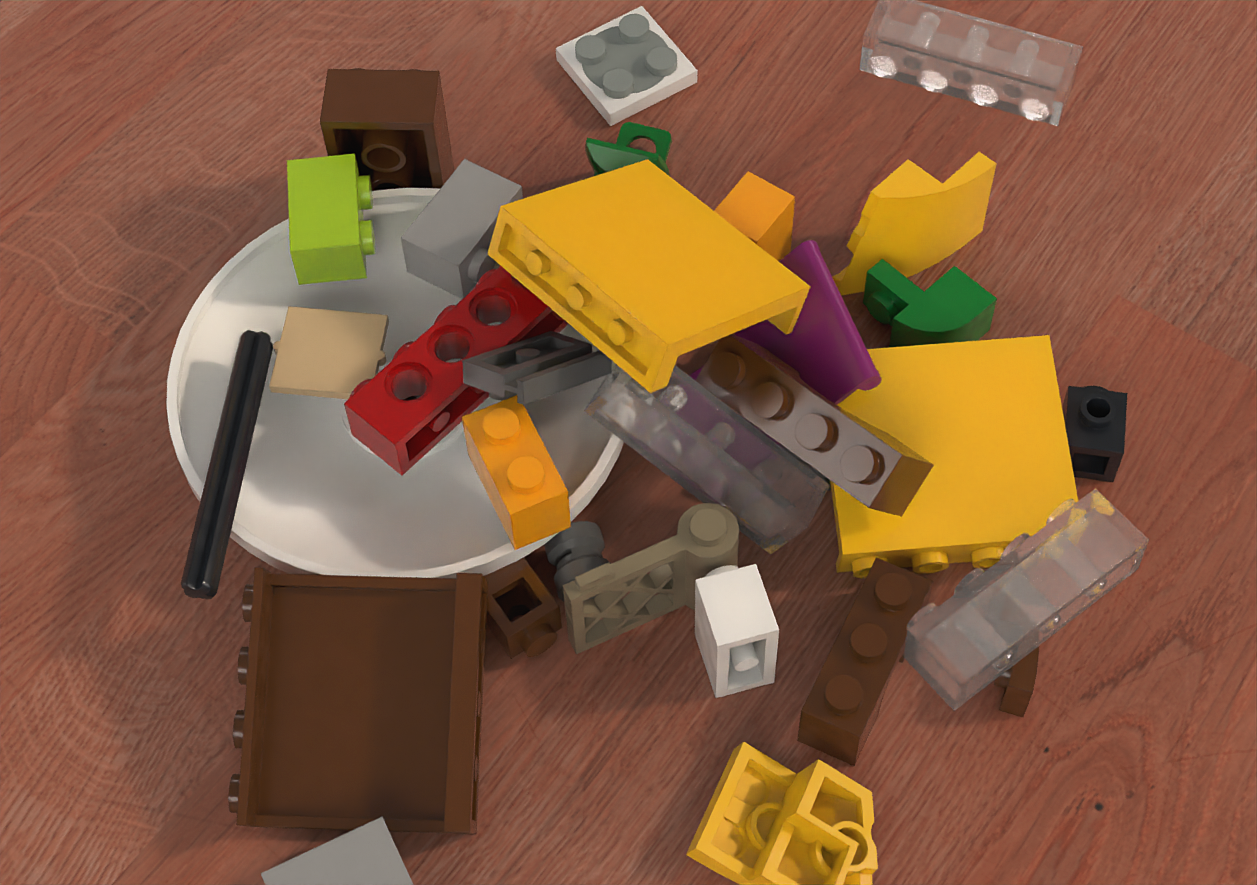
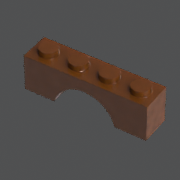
[694,334,934,517]

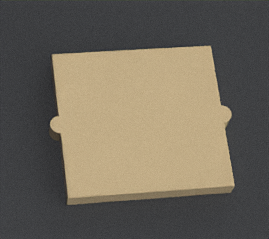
[269,306,389,399]

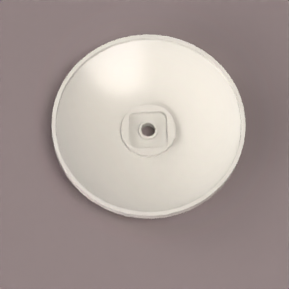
[166,188,634,578]

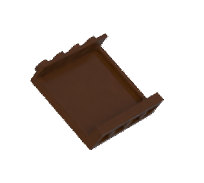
[228,567,488,834]

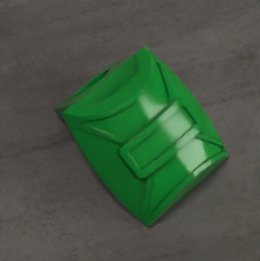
[585,122,672,176]

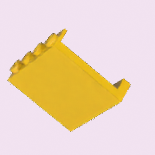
[487,159,811,393]
[830,335,1084,578]

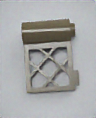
[563,503,739,654]

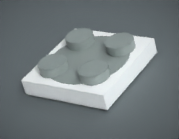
[556,6,698,126]

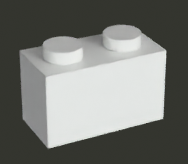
[695,564,779,698]

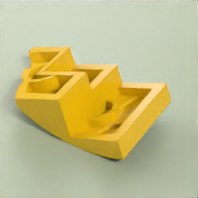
[832,152,997,295]
[686,742,878,885]

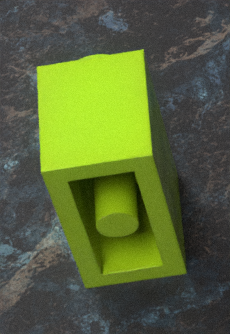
[287,154,376,285]

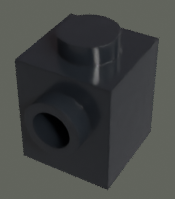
[1062,386,1127,482]

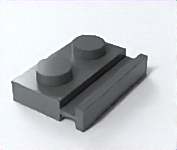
[462,331,612,405]

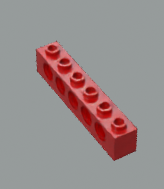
[344,266,568,476]

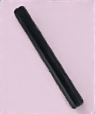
[181,330,273,599]

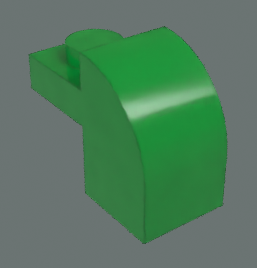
[863,259,997,347]

